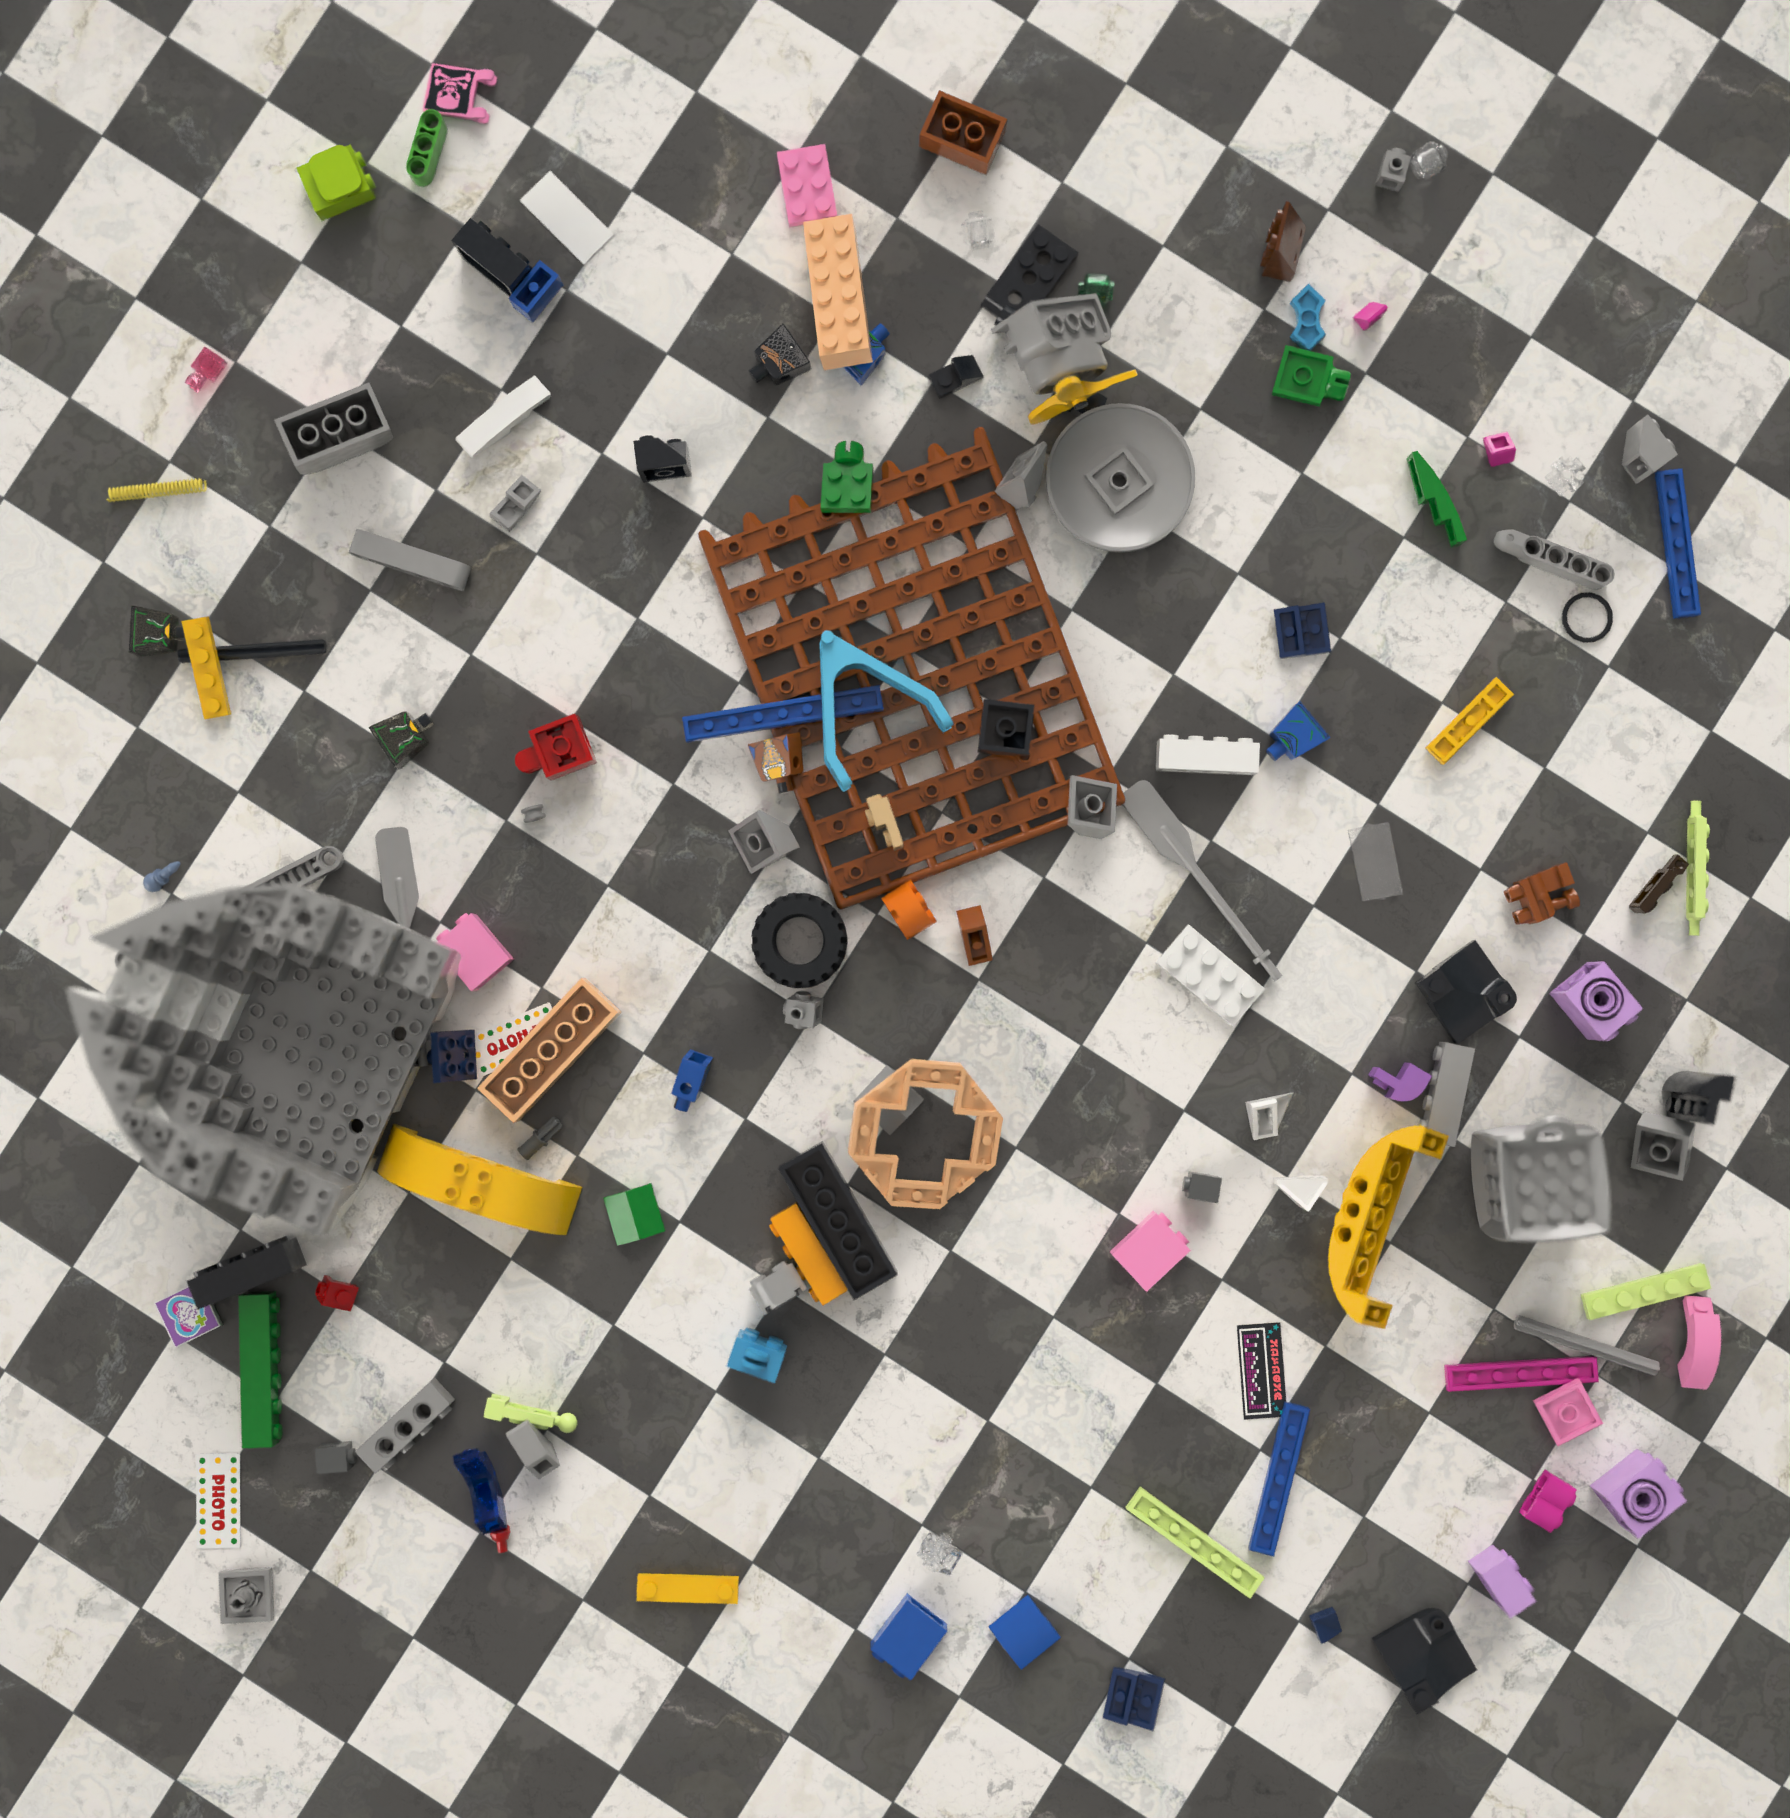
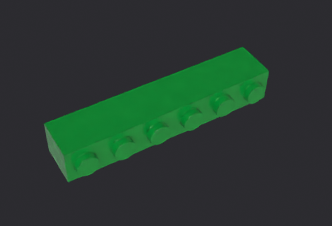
[238,1291,283,1448]

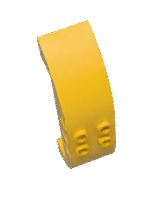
[377,1124,583,1235]
[1328,1125,1449,1329]

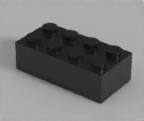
[186,1236,307,1310]

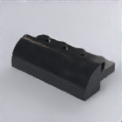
[1662,1071,1736,1125]

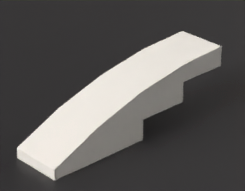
[456,376,551,458]

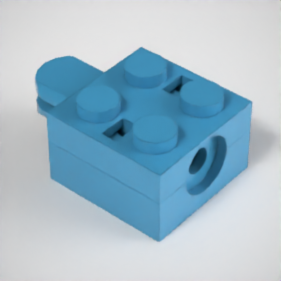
[726,1328,787,1383]

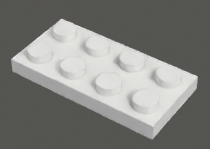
[1155,924,1265,1027]

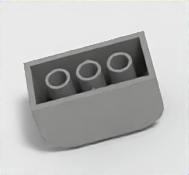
[274,382,393,475]

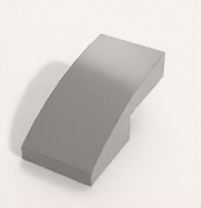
[490,475,541,532]

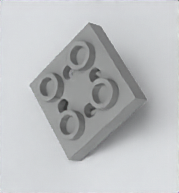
[218,1567,274,1624]

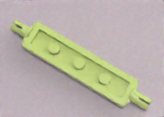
[1686,801,1710,936]

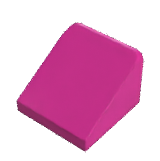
[1353,302,1388,331]
[1483,432,1516,467]

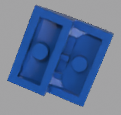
[988,1595,1061,1670]

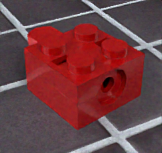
[515,713,597,781]

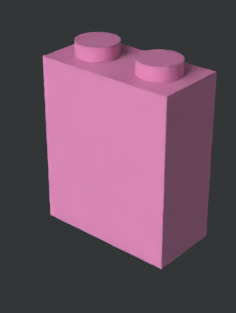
[436,913,514,991]
[1110,1211,1191,1292]

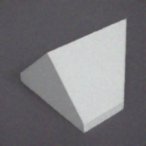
[1245,1092,1294,1140]
[1273,1176,1328,1212]

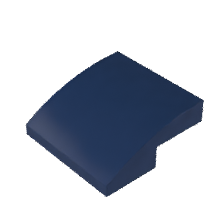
[1274,602,1332,659]
[1103,1667,1165,1731]

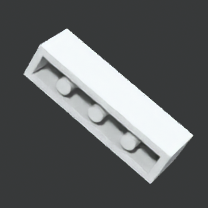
[1156,735,1260,775]

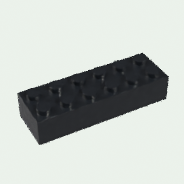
[778,1141,898,1300]

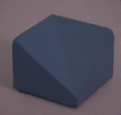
[1309,1607,1342,1644]

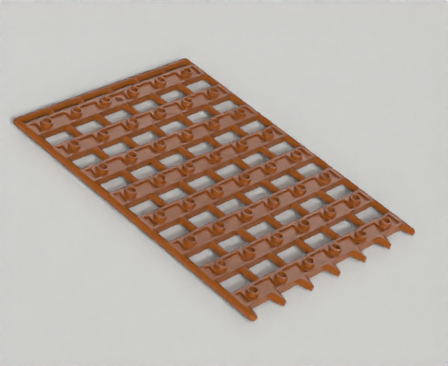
[698,427,1126,910]

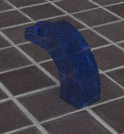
[453,1448,507,1535]

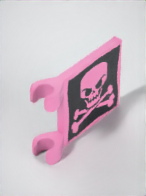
[423,63,497,124]

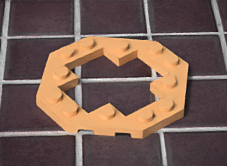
[847,1059,1003,1209]

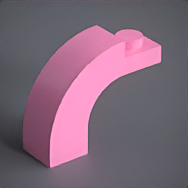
[1677,1295,1721,1390]

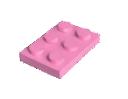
[777,144,837,227]

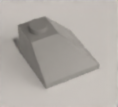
[994,441,1047,511]
[1068,775,1117,839]
[728,810,800,874]
[853,1065,924,1135]

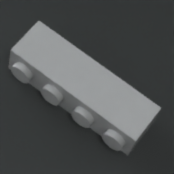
[1418,1042,1475,1147]

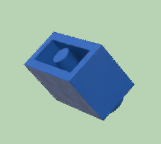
[508,260,564,323]

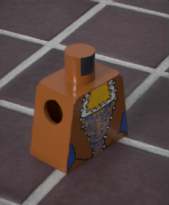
[748,732,803,794]

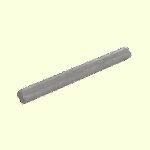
[1514,1315,1660,1376]

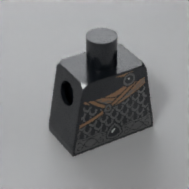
[748,324,811,385]

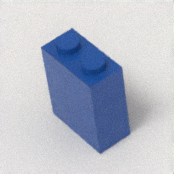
[870,1593,948,1680]

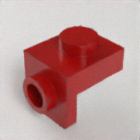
[315,1275,359,1312]

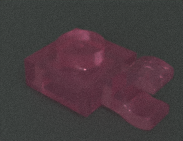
[185,347,228,393]

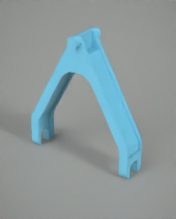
[819,630,954,792]

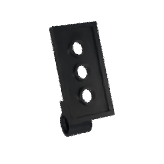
[981,224,1078,333]

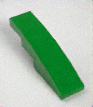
[1406,451,1467,548]

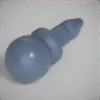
[143,861,181,892]

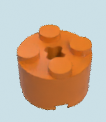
[881,880,937,940]

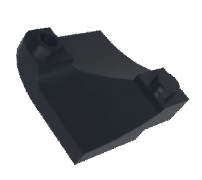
[1415,940,1517,1044]
[1372,1608,1477,1715]

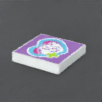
[154,1286,223,1348]

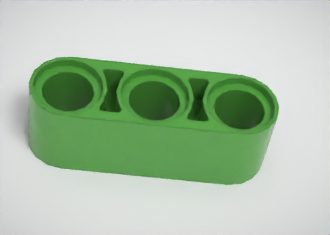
[406,109,447,187]

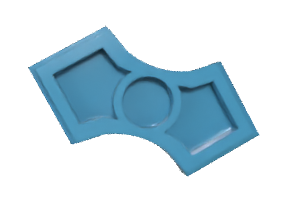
[1290,283,1326,351]

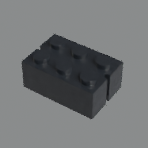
[451,218,533,297]

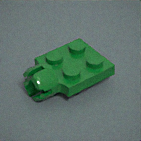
[1272,345,1351,407]
[821,441,874,513]

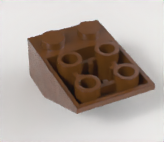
[1260,201,1306,282]

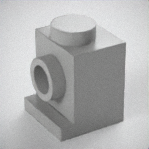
[1375,148,1411,192]

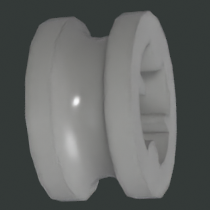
[521,804,546,823]

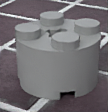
[749,1261,807,1316]

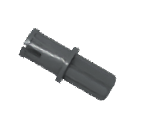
[517,1117,563,1160]

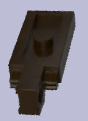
[1629,854,1689,914]

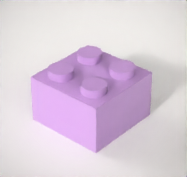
[1468,1545,1536,1619]

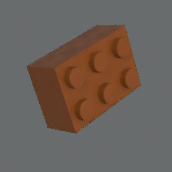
[919,90,1007,175]

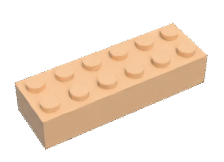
[803,214,873,370]
[477,978,622,1123]

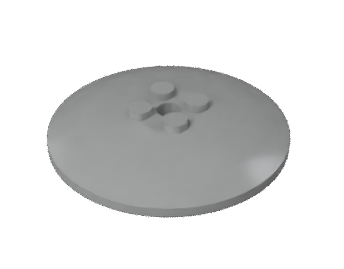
[1046,403,1195,552]

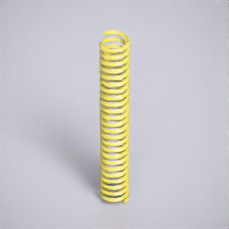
[107,478,207,502]

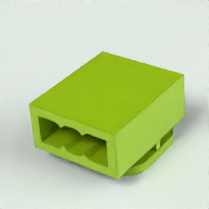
[296,144,376,221]

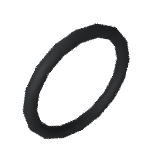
[1562,592,1613,643]

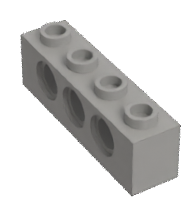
[355,1378,455,1474]

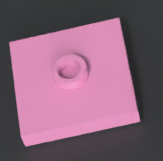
[1533,1378,1603,1446]

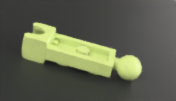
[484,1394,577,1433]

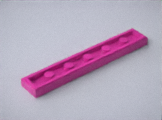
[1444,1356,1599,1392]

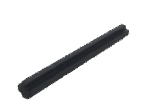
[178,639,327,663]

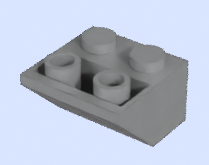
[1622,415,1678,484]

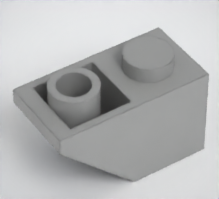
[506,1420,560,1479]

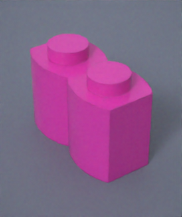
[1520,1469,1577,1533]

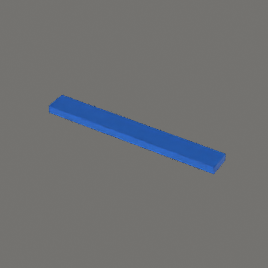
[682,685,884,743]

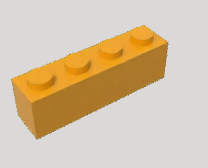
[769,1201,848,1306]

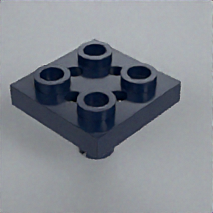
[427,1029,477,1083]

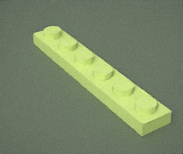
[1126,1487,1265,1599]

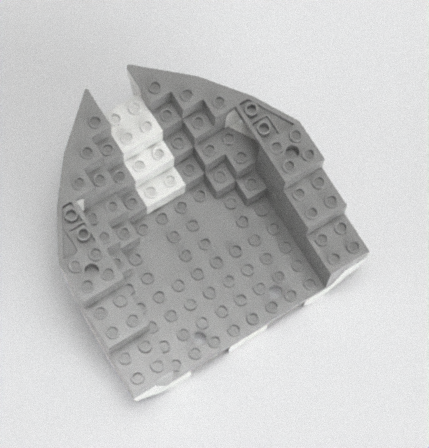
[66,883,461,1236]

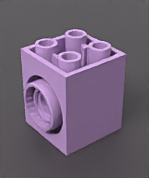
[1549,961,1643,1041]
[1590,1449,1686,1539]

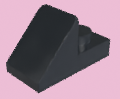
[929,355,984,399]

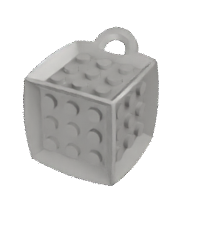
[1471,1116,1611,1242]

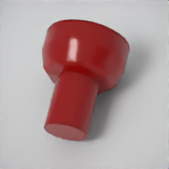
[490,1524,510,1553]

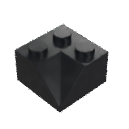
[633,435,692,483]
[977,699,1034,755]

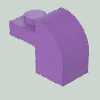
[1368,1062,1432,1101]

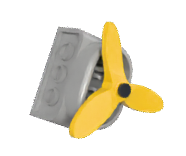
[991,293,1138,424]

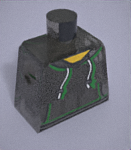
[129,606,186,657]
[368,711,434,769]

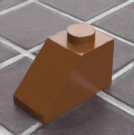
[956,905,993,966]

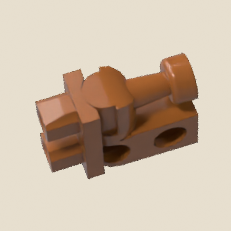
[1504,862,1580,925]

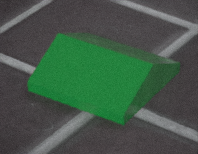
[603,1183,666,1246]

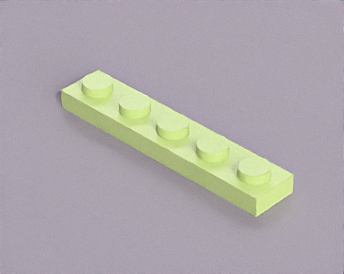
[1580,1263,1711,1320]

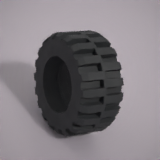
[751,893,848,988]

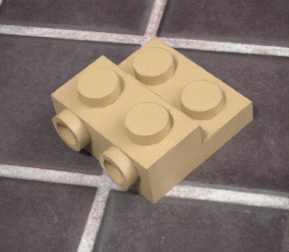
[865,794,904,851]

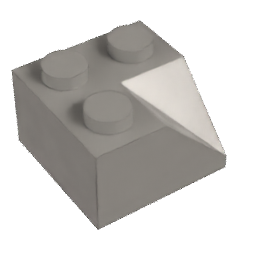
[1631,1111,1696,1181]

